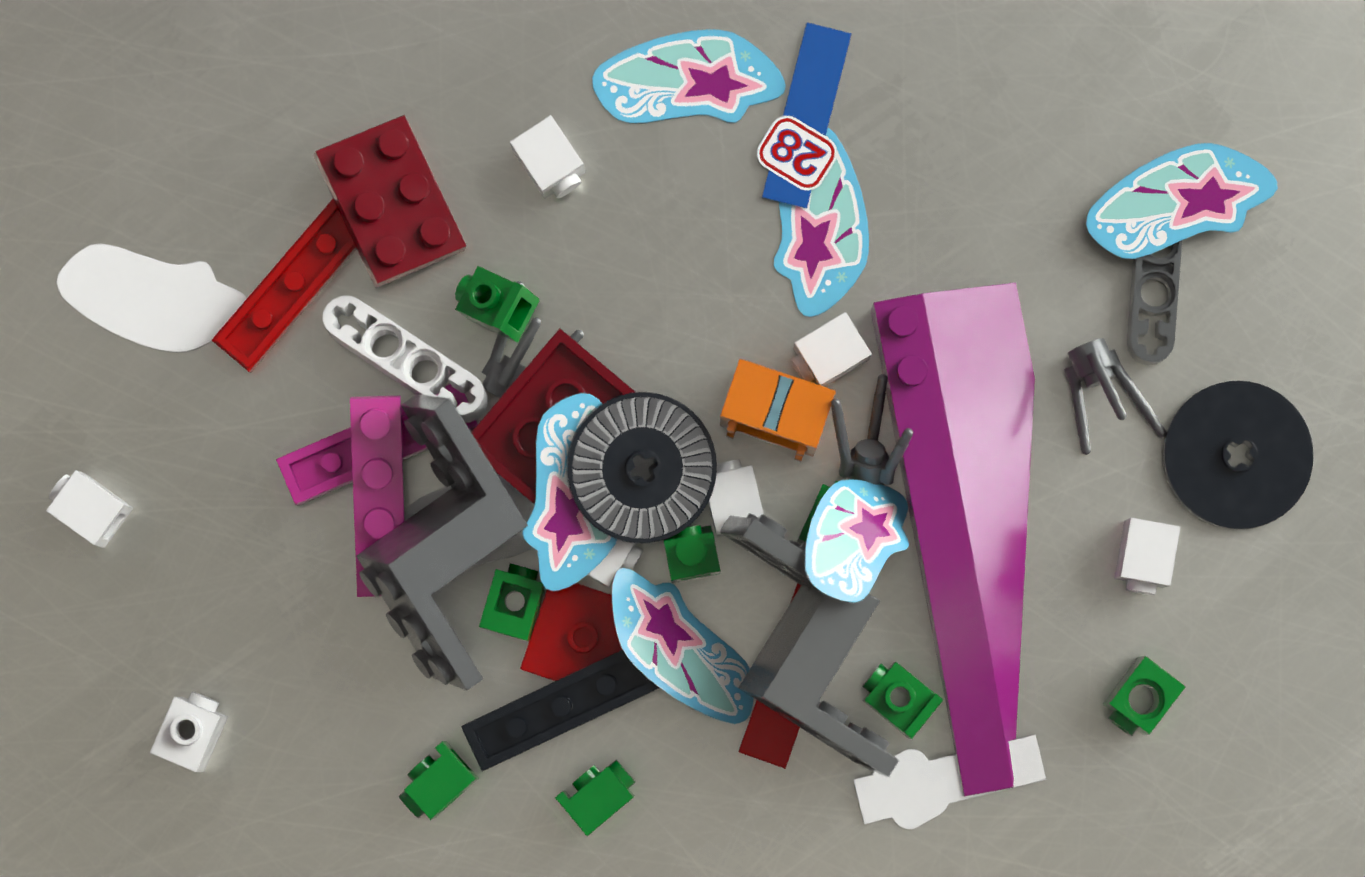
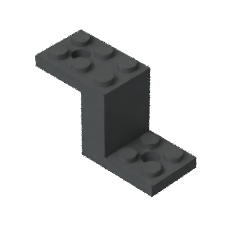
[356,394,528,691]
[719,513,899,778]

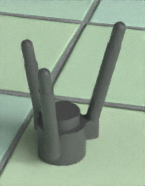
[481,281,584,398]
[1064,338,1167,455]
[831,374,913,485]

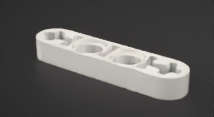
[323,296,488,423]

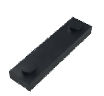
[461,649,659,772]

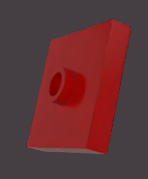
[520,583,622,681]

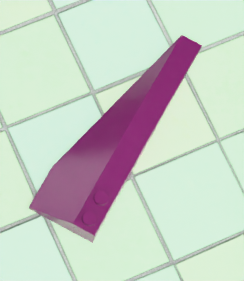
[870,282,1035,796]

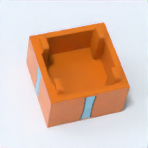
[720,359,836,462]

